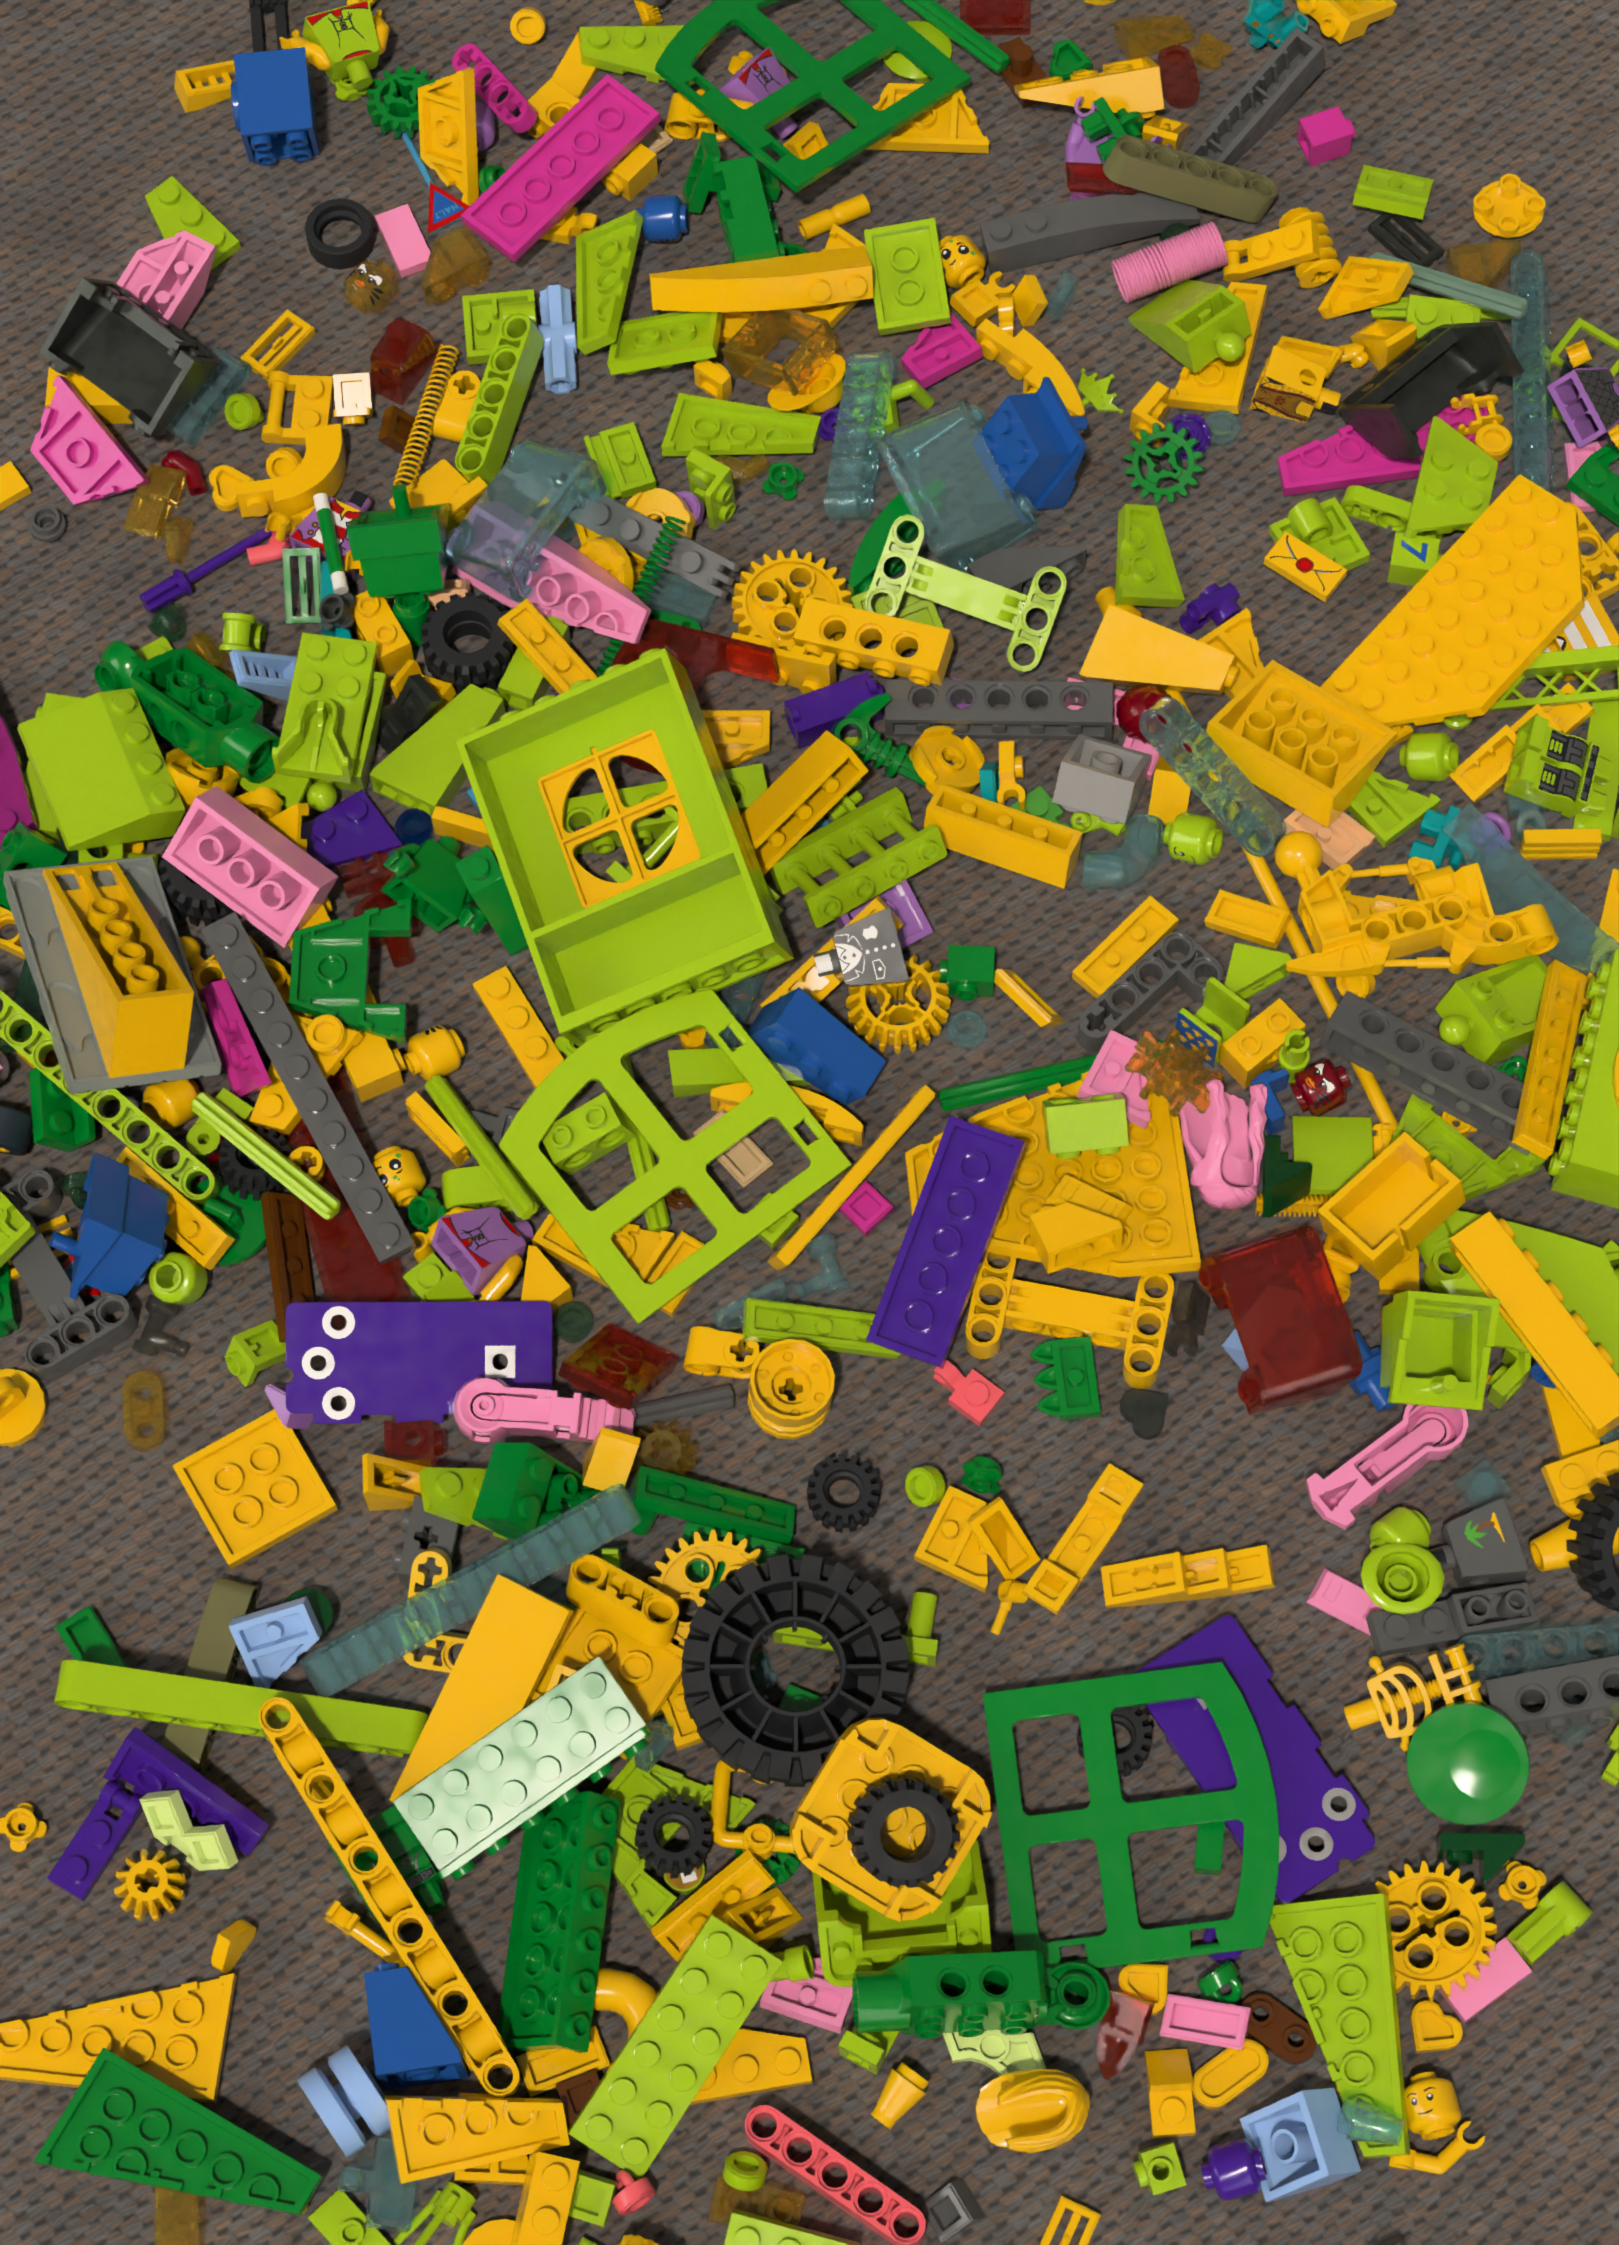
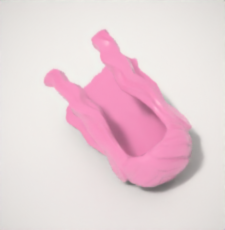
[1178,1079,1267,1211]

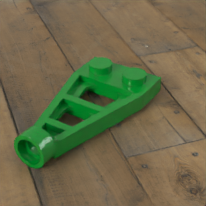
[1565,446,1619,526]

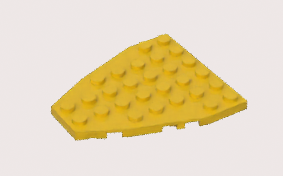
[905,1063,1201,1278]

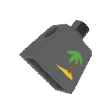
[1428,1498,1529,1588]

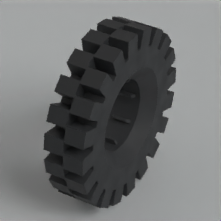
[682,1554,909,1787]

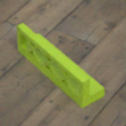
[1487,645,1619,712]

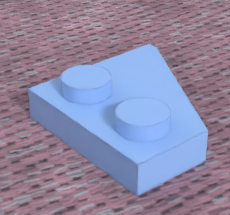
[228,1596,322,1689]

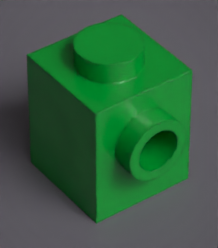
[939,945,995,1001]

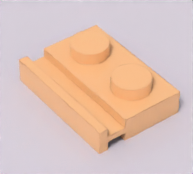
[1280,810,1376,870]

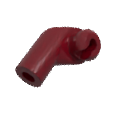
[161,450,207,496]

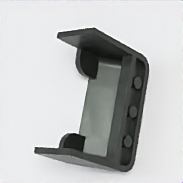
[1338,322,1525,460]

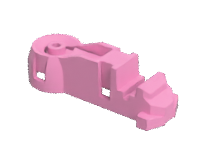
[453,1376,636,1444]
[1306,1405,1469,1530]

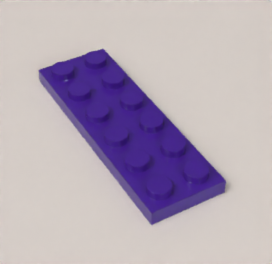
[866,1116,1026,1369]

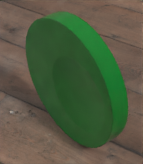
[1407,1701,1530,1825]

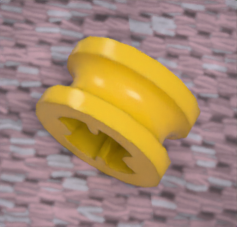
[289,1146,325,1182]

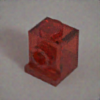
[384,1420,444,1467]

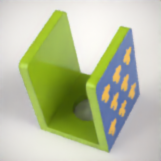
[1174,976,1251,1068]

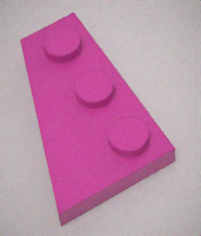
[201,979,272,1099]

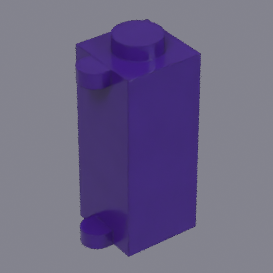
[784,672,885,749]

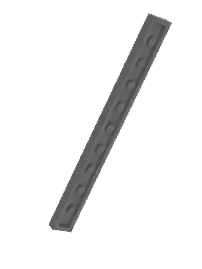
[200,912,416,1266]

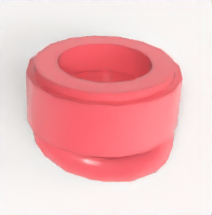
[612,2170,656,2216]

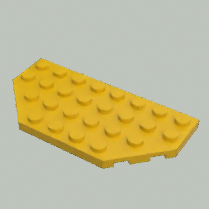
[1320,474,1585,729]

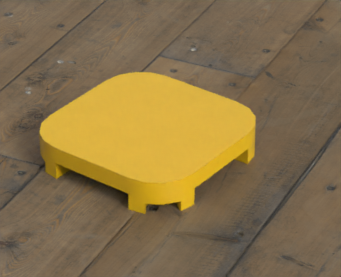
[789,1717,992,1922]

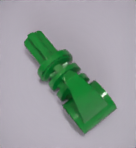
[830,693,926,787]

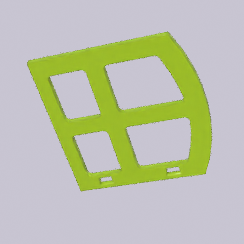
[499,989,852,1326]

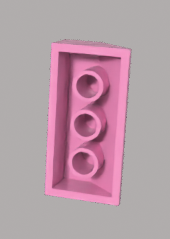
[162,786,339,948]

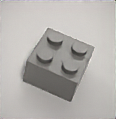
[1052,734,1152,824]

